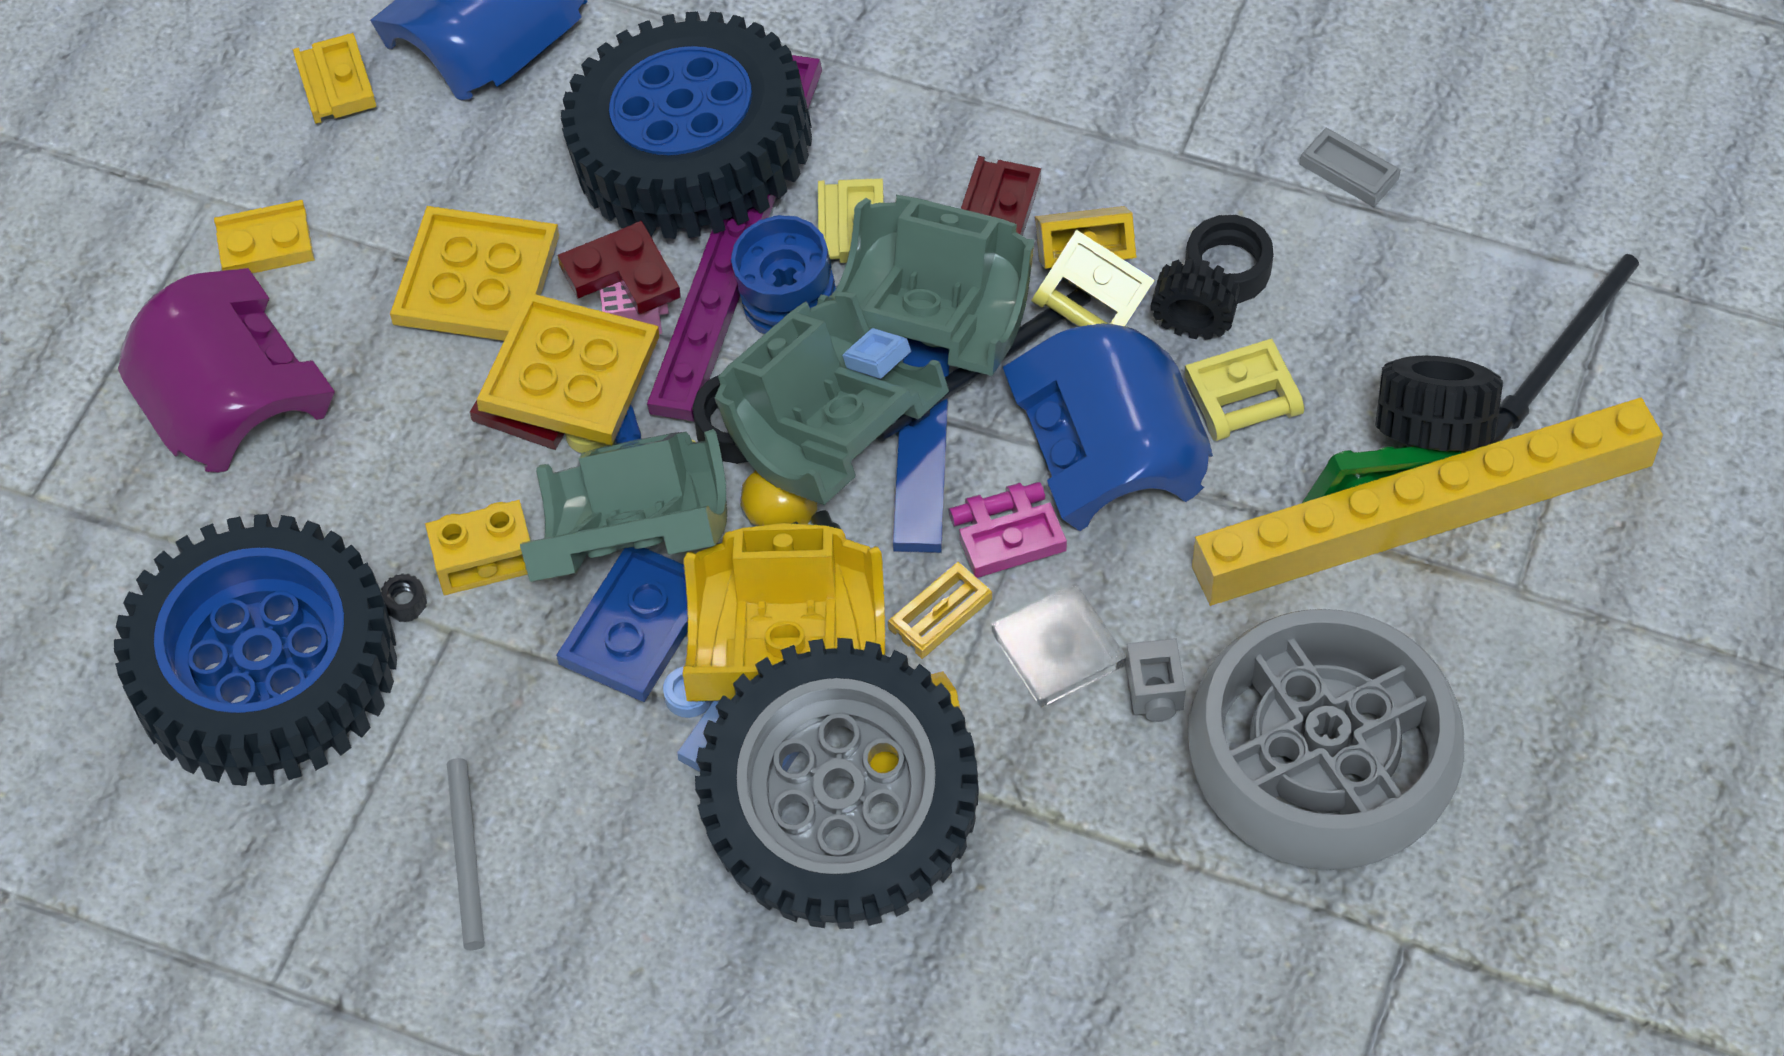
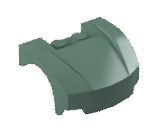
[520,429,727,582]

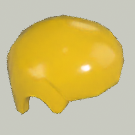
[740,470,817,526]

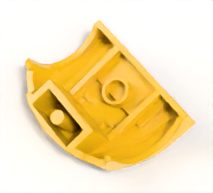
[683,523,885,701]

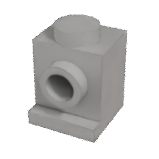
[1125,638,1186,721]

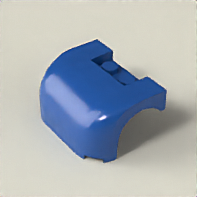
[370,0,588,100]
[1002,323,1213,531]

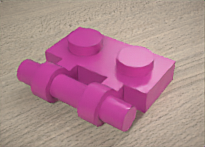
[948,482,1067,578]

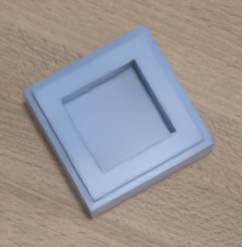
[842,328,911,379]

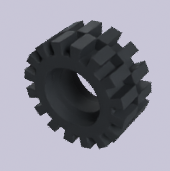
[1150,259,1240,340]

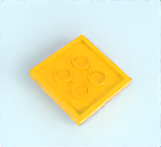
[390,206,560,341]
[477,292,659,446]

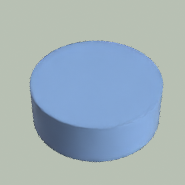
[663,667,713,718]

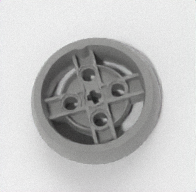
[1188,609,1464,870]

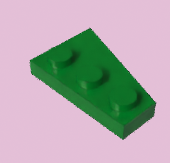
[1302,447,1462,503]

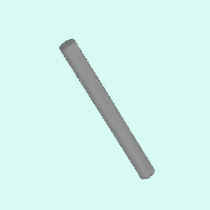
[447,758,484,950]

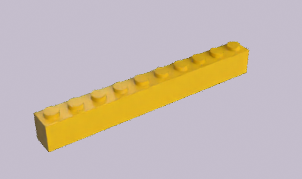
[1192,397,1663,606]

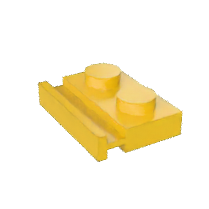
[292,33,377,124]
[214,199,315,274]

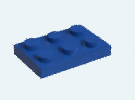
[556,547,688,702]

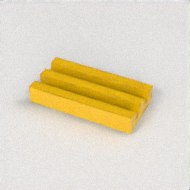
[888,562,992,659]

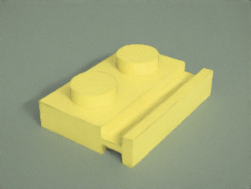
[818,178,884,263]

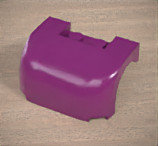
[118,268,335,472]

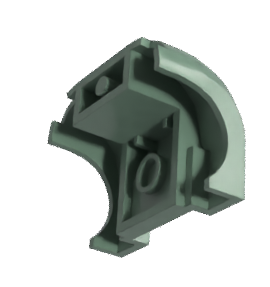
[817,194,1035,376]
[714,291,949,505]

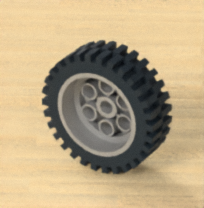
[695,638,979,929]

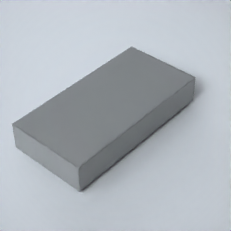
[1299,127,1401,207]

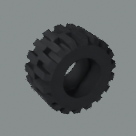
[1375,355,1503,451]

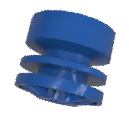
[731,215,836,334]

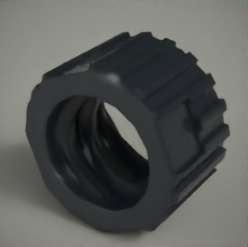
[381,573,427,622]

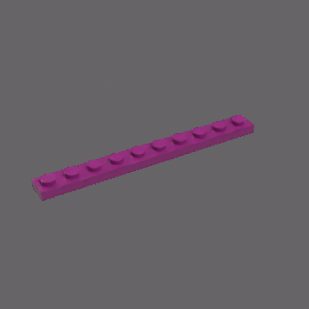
[647,55,822,422]

